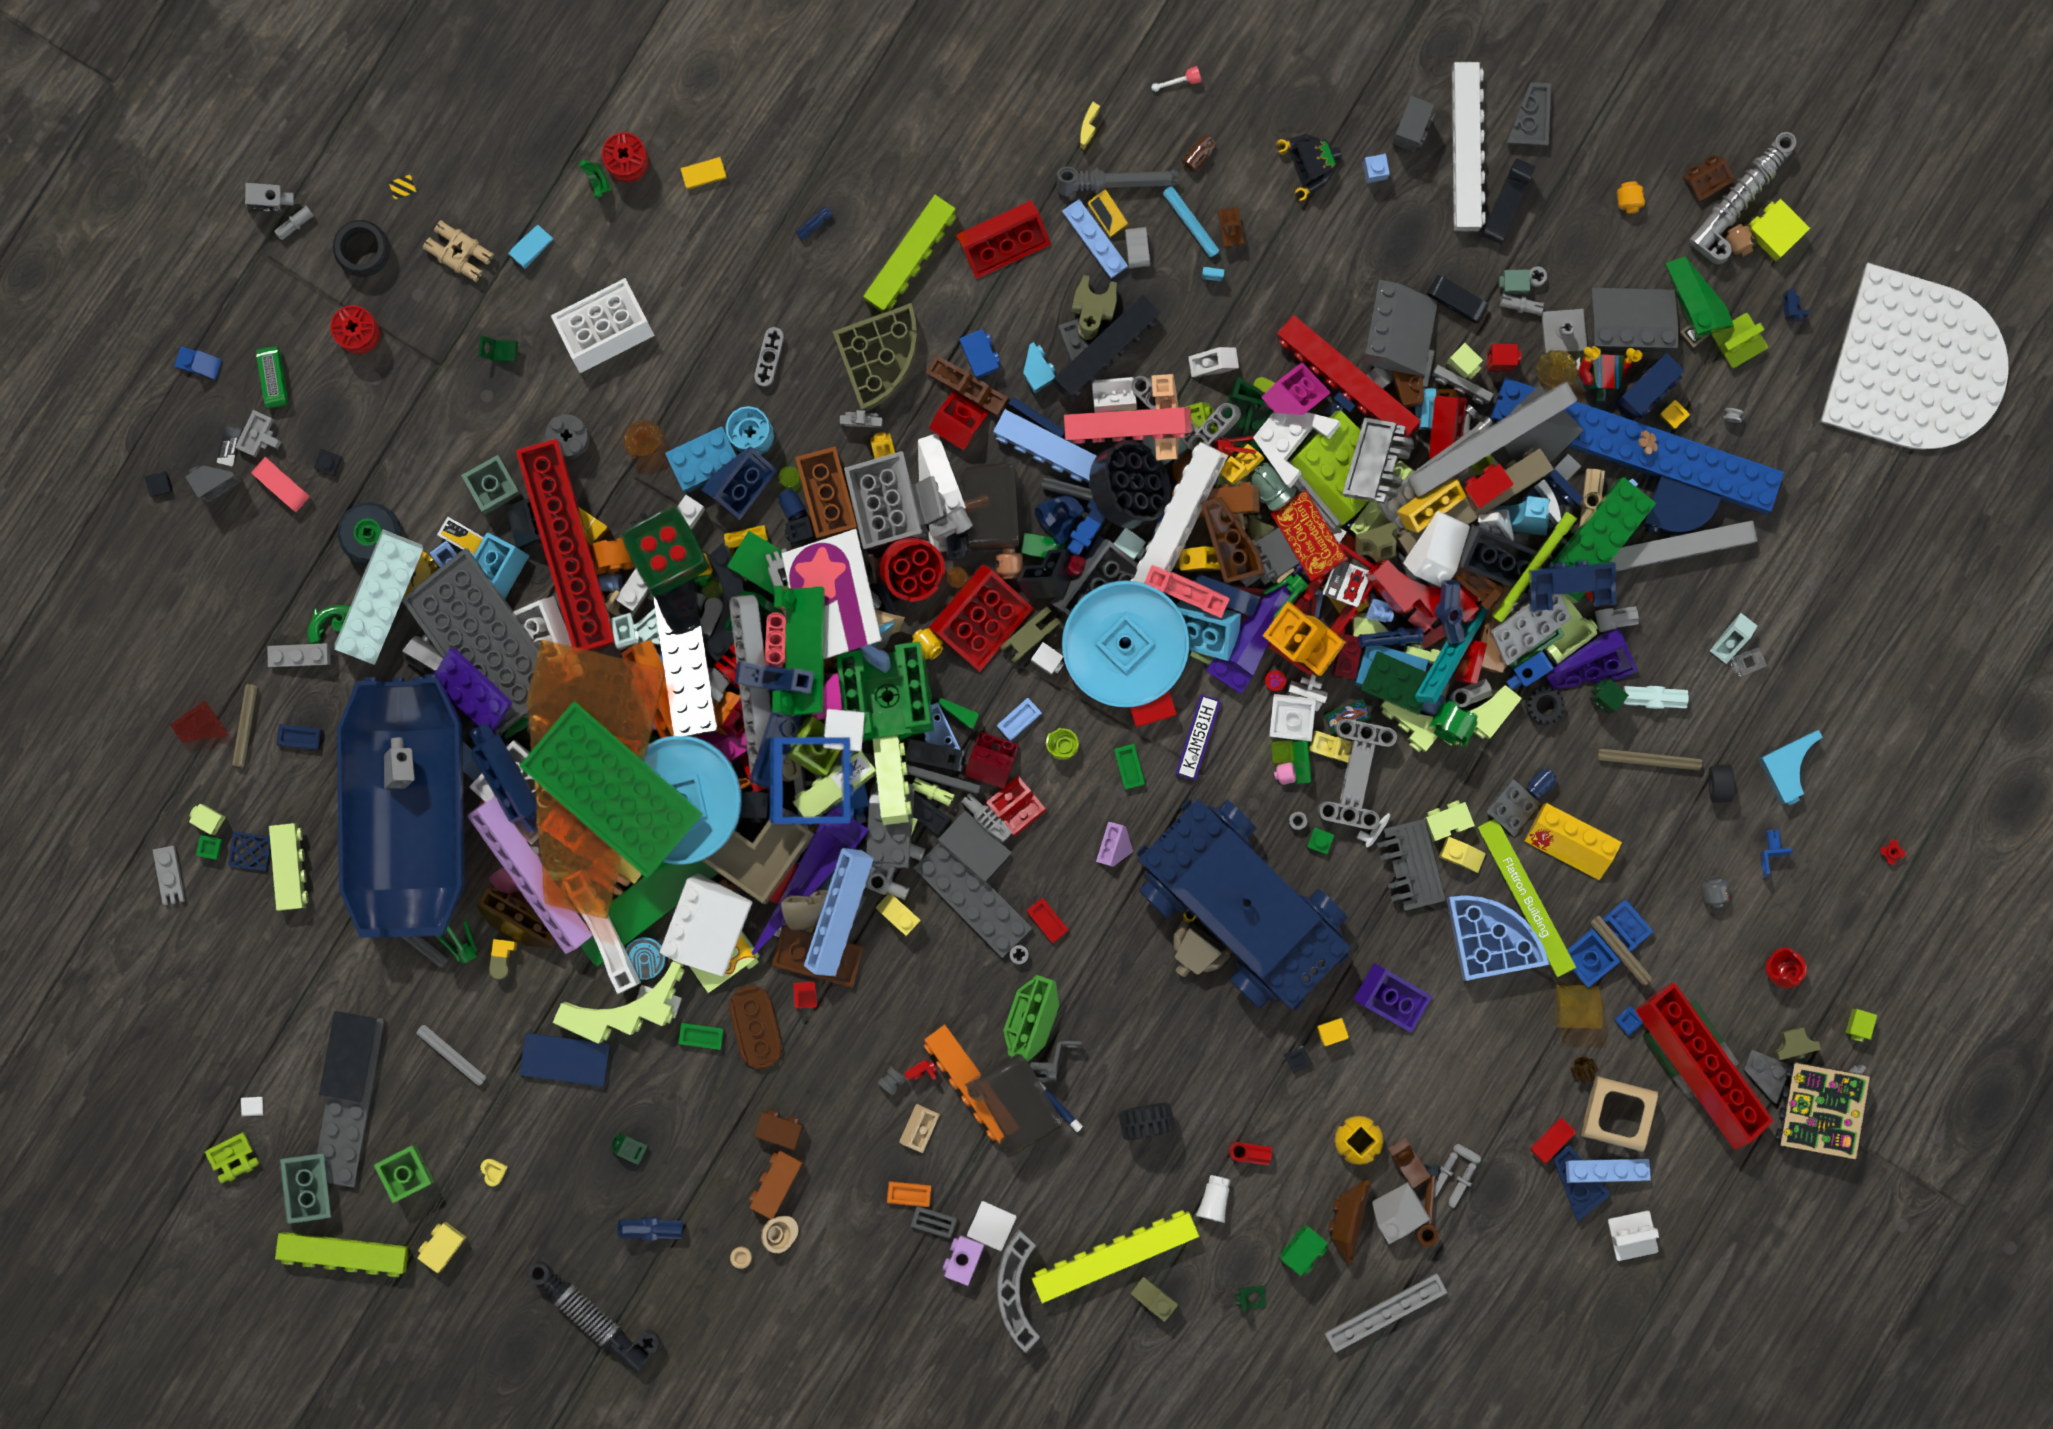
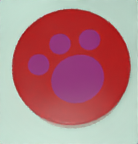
[1265,670,1286,691]

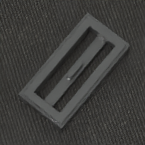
[910,1206,957,1239]

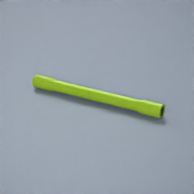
[1492,512,1577,623]

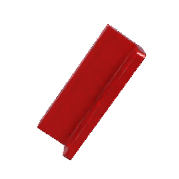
[1429,396,1467,458]

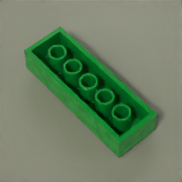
[1549,477,1656,603]

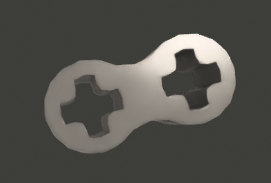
[1125,227,1150,268]

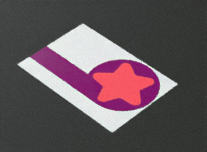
[781,529,881,659]

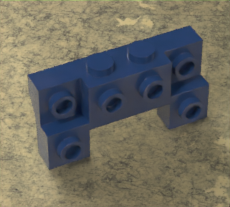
[1528,560,1617,612]

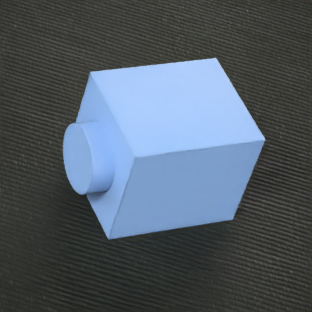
[1363,154,1390,183]

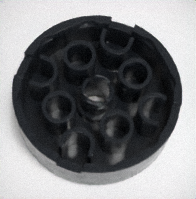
[1089,440,1171,529]

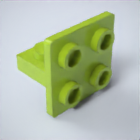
[1711,313,1768,368]

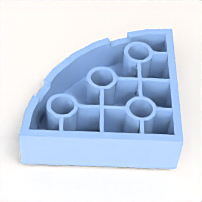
[1446,896,1549,981]

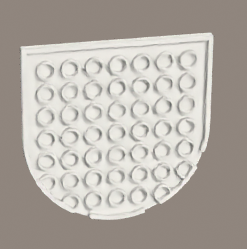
[1820,263,2008,450]

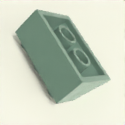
[279,1154,331,1223]

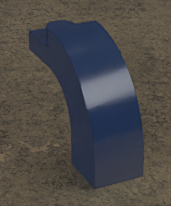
[1190,572,1260,617]
[734,662,814,694]

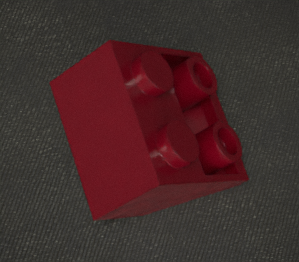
[964,731,1019,789]

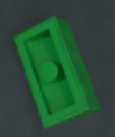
[1290,740,1311,785]

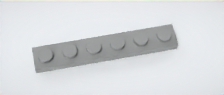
[1324,1273,1447,1353]

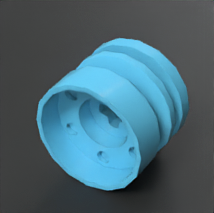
[726,406,774,455]

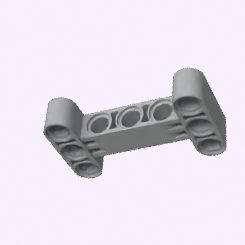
[1317,719,1397,829]

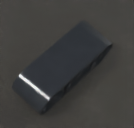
[1426,275,1489,324]

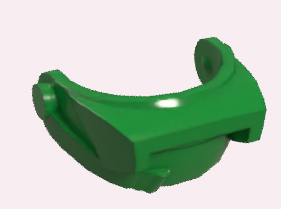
[579,160,612,199]

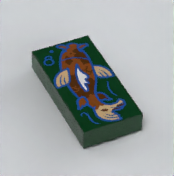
[1324,699,1371,734]

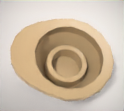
[761,1216,798,1253]

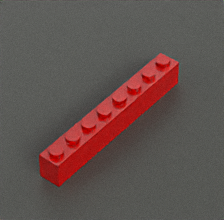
[1277,315,1421,438]

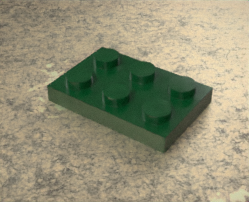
[1360,651,1428,715]

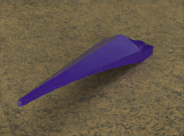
[1206,563,1303,694]
[752,805,869,955]

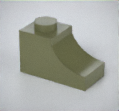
[1130,1277,1178,1322]

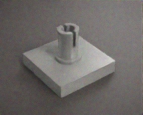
[1541,309,1587,354]

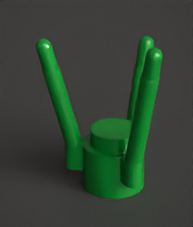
[1263,574,1309,618]
[436,920,478,965]

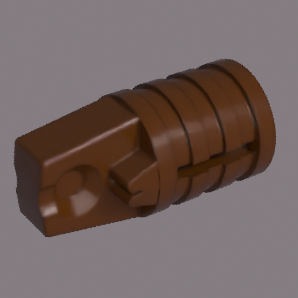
[1181,134,1217,172]

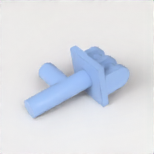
[1366,593,1394,622]

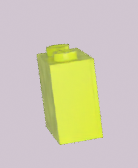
[1749,199,1810,261]

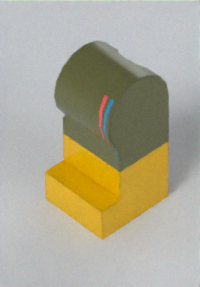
[489,939,517,979]

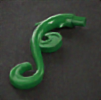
[307,605,350,644]

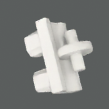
[1289,674,1327,711]

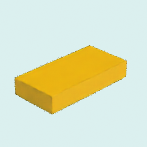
[681,157,727,189]

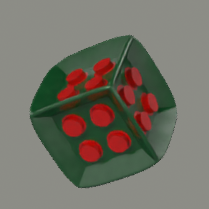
[620,506,710,597]

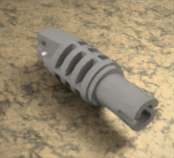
[961,793,1012,843]

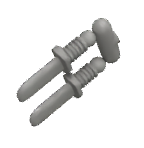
[1434,1144,1481,1208]

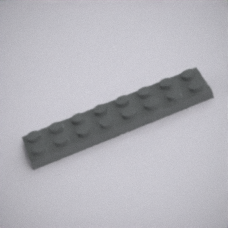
[317,1012,385,1187]

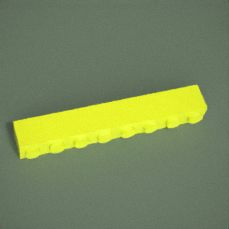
[1032,1210,1199,1303]

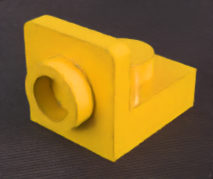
[870,432,895,459]

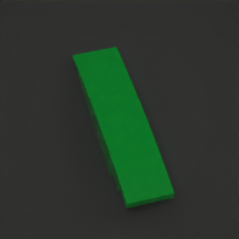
[580,860,719,967]

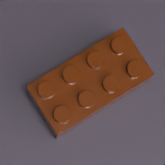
[795,446,858,541]

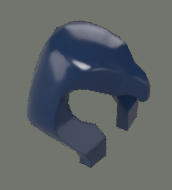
[1035,495,1084,545]

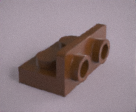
[1682,155,1735,201]

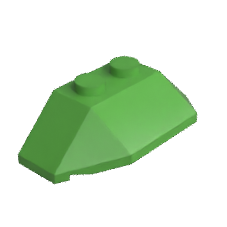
[1003,975,1059,1062]

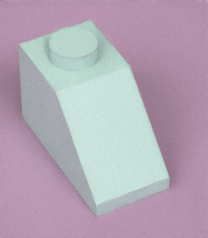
[610,613,639,650]
[1710,613,1757,664]

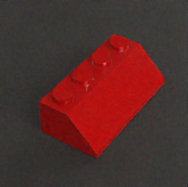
[956,200,1051,279]

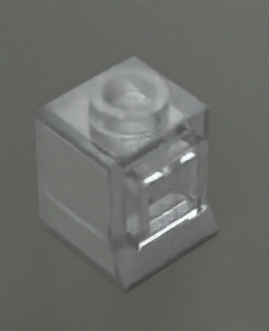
[1731,647,1767,677]

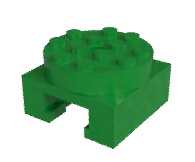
[836,642,934,742]

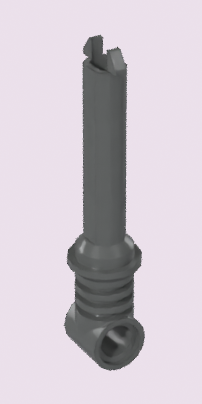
[1057,167,1179,196]

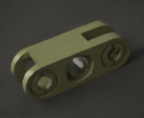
[1000,607,1061,663]

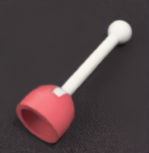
[1151,66,1202,92]

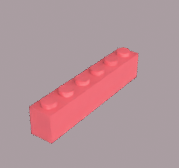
[1064,407,1192,444]

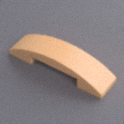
[1152,374,1179,460]

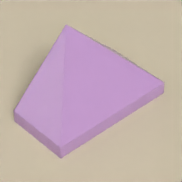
[1096,822,1133,867]

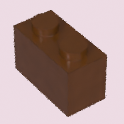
[754,1109,803,1150]

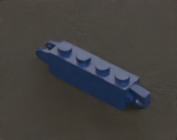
[470,723,541,834]

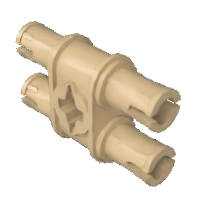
[423,220,494,282]

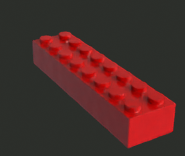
[1635,982,1774,1150]

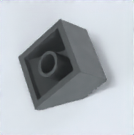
[185,465,243,503]

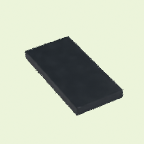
[319,1011,377,1102]

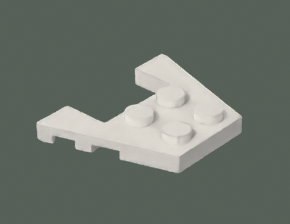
[1253,412,1341,488]

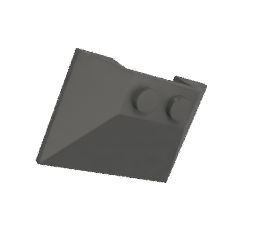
[1492,385,1584,466]

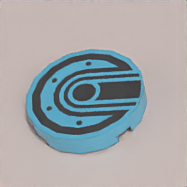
[625,937,666,980]

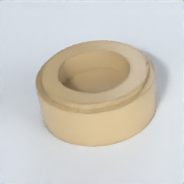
[730,1247,752,1269]

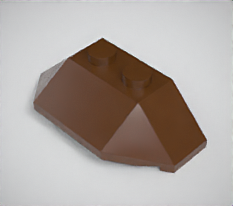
[1328,1179,1371,1265]

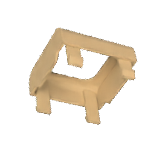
[1581,1076,1658,1152]

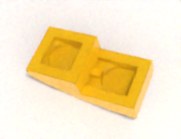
[1219,444,1264,484]

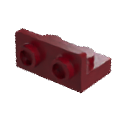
[1331,634,1361,679]

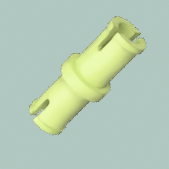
[912,777,955,807]

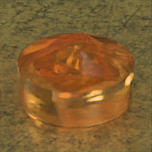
[946,567,967,588]

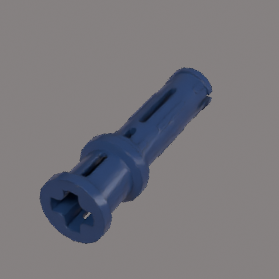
[1358,626,1423,648]

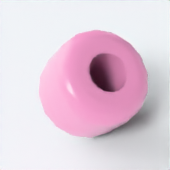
[1274,762,1297,785]

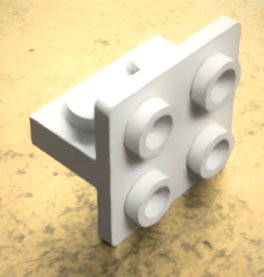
[1608,1211,1659,1261]

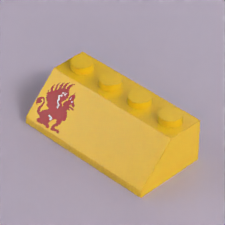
[1524,803,1622,880]

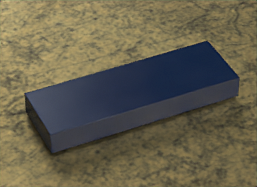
[1009,397,1065,438]

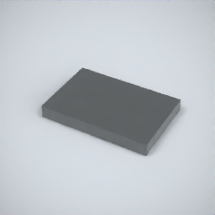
[937,811,1012,884]

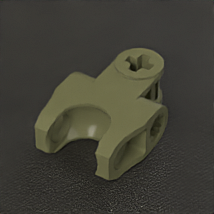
[1071,275,1117,340]

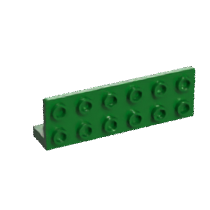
[772,585,825,716]

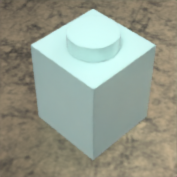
[1114,528,1146,560]

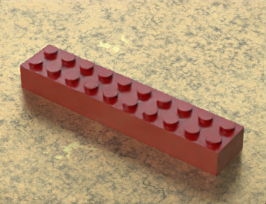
[516,438,615,655]

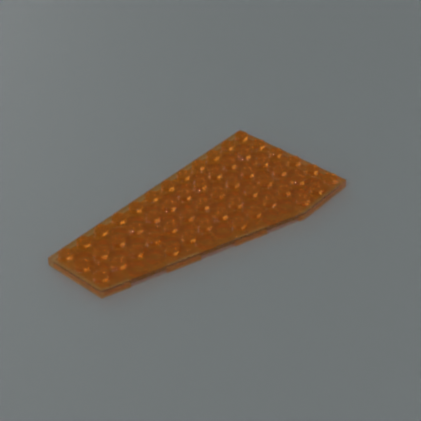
[527,639,666,919]

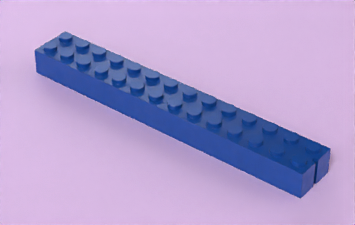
[1490,377,1784,515]

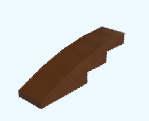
[925,355,1010,418]

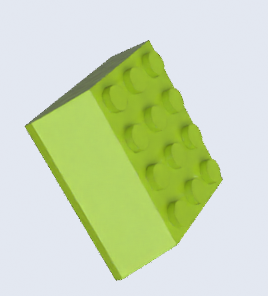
[1288,410,1390,527]

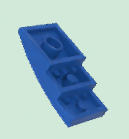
[1567,899,1653,988]

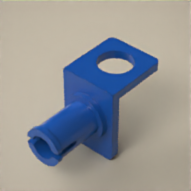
[1760,830,1792,878]

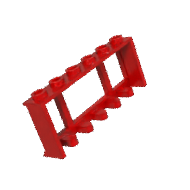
[1267,541,1374,676]

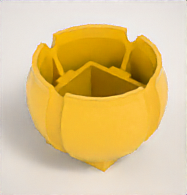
[1335,1116,1383,1165]

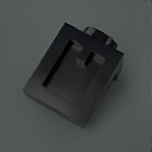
[785,516,816,544]

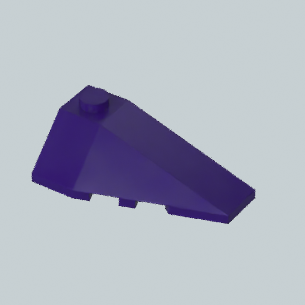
[1546,628,1638,690]

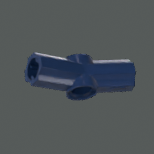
[1435,580,1465,644]
[617,1217,683,1240]

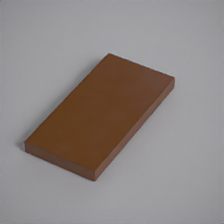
[771,925,864,988]

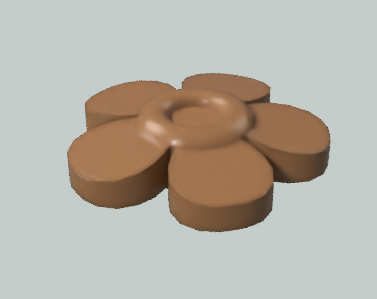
[1639,430,1658,455]

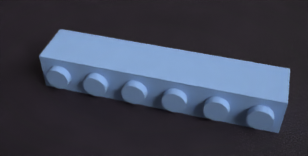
[993,410,1096,487]
[804,848,874,976]

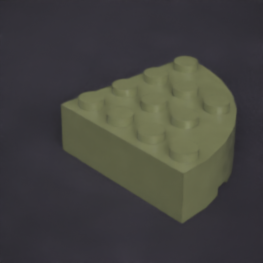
[833,303,917,412]

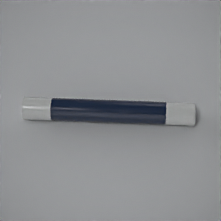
[1033,1082,1083,1132]

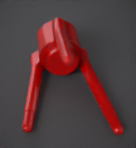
[1214,436,1256,462]

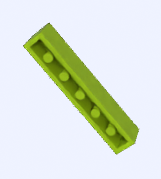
[863,195,957,313]
[275,1232,409,1277]

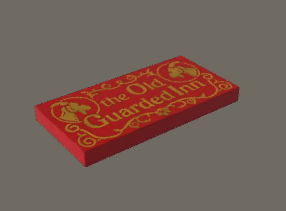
[1271,490,1348,582]

